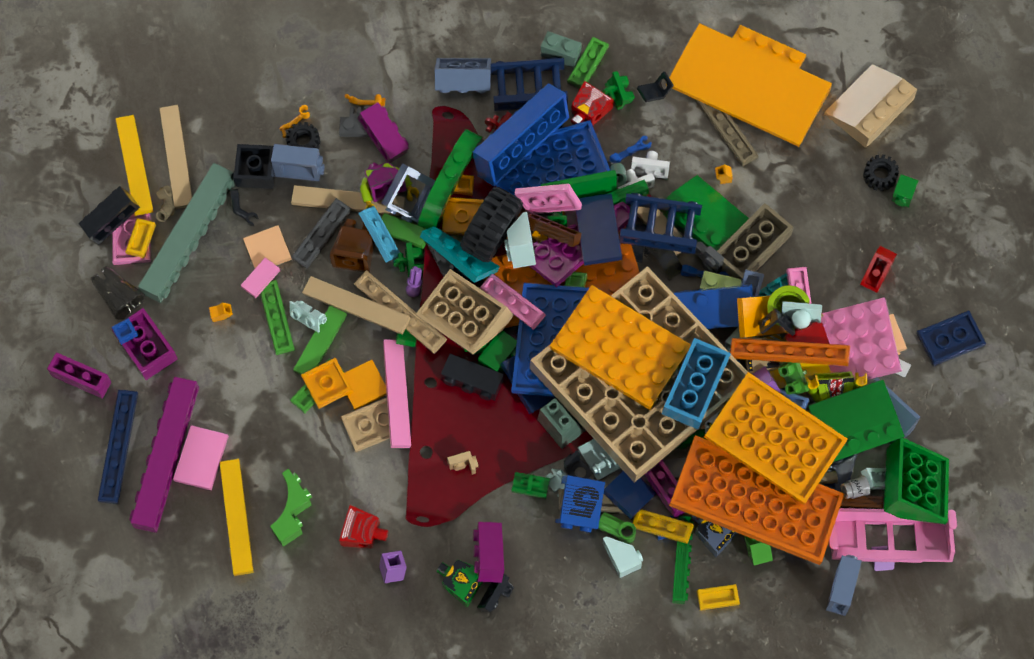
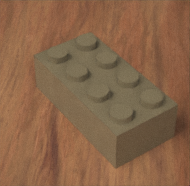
[717,203,793,286]

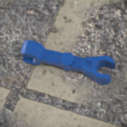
[609,136,652,163]
[681,265,729,278]

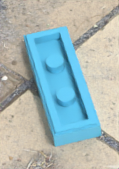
[359,206,400,263]

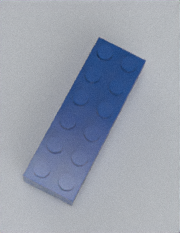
[473,83,569,186]

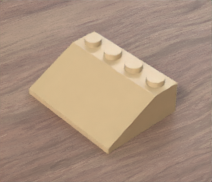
[824,64,917,148]
[415,269,514,354]

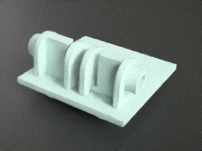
[578,439,620,481]

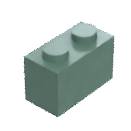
[541,31,582,68]

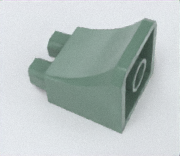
[538,398,586,449]

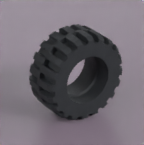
[460,187,523,262]

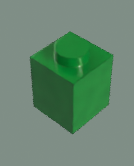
[891,174,919,207]

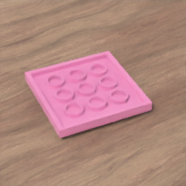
[821,297,902,380]

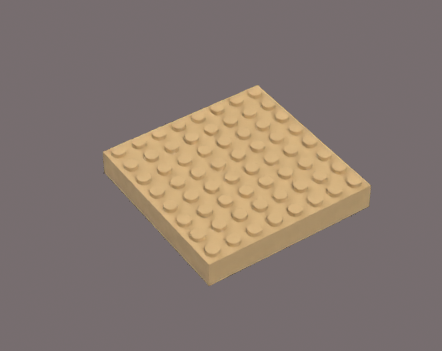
[530,266,748,483]

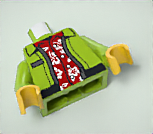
[806,371,867,403]

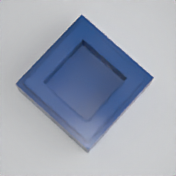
[112,318,138,345]

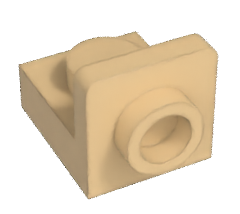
[447,451,478,475]

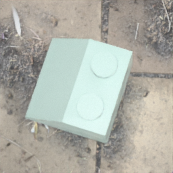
[504,212,536,269]

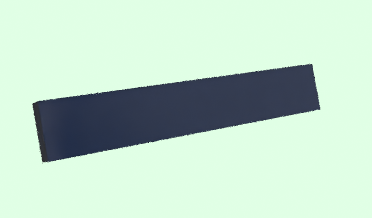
[98,390,138,504]

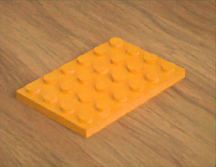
[549,285,691,410]
[704,372,848,505]

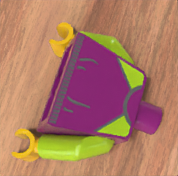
[360,162,419,209]

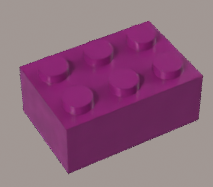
[111,308,178,380]

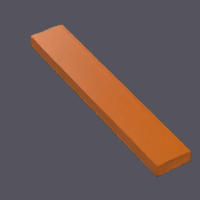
[730,338,850,366]

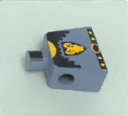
[692,515,738,557]

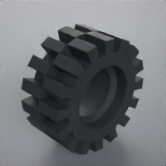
[286,122,321,149]
[863,154,899,191]

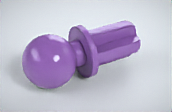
[406,266,422,297]

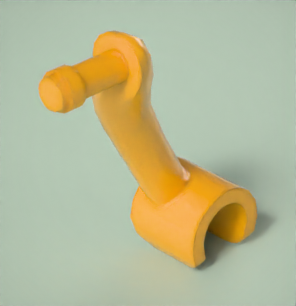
[345,94,386,106]
[279,105,310,138]

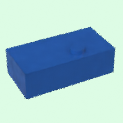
[673,284,753,329]

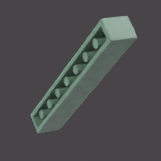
[138,163,235,303]

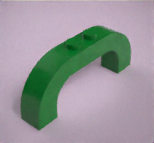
[418,129,484,229]

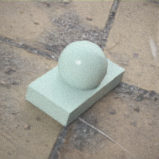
[782,302,822,329]

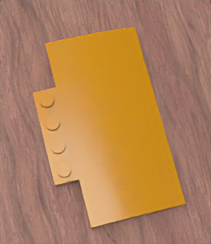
[666,23,832,147]

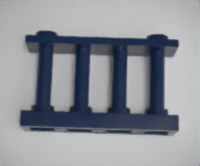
[491,57,568,111]
[619,193,702,254]

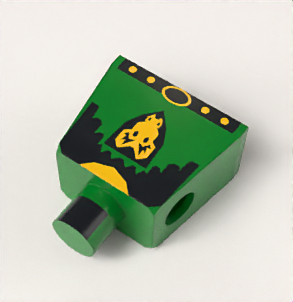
[437,560,483,607]

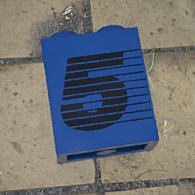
[555,475,605,533]

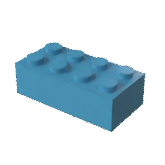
[662,338,731,429]

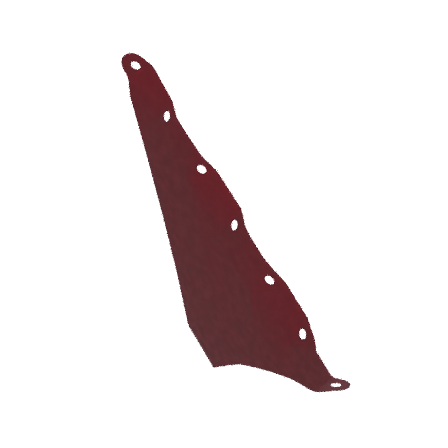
[405,106,594,527]

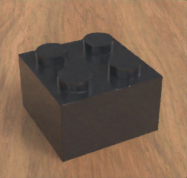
[233,144,275,189]

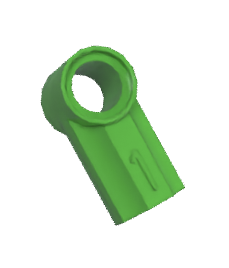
[598,512,636,544]

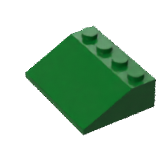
[660,175,749,251]
[809,379,905,462]
[884,438,949,524]

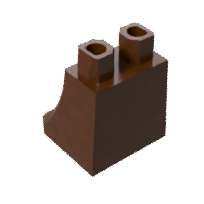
[330,219,374,273]

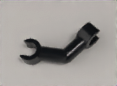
[230,189,259,226]

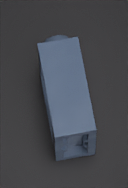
[271,144,325,181]
[381,163,435,223]
[826,555,862,616]

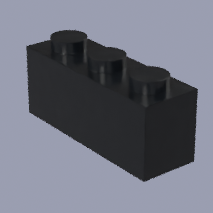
[78,186,140,245]
[441,354,504,401]

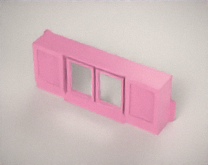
[829,508,957,563]

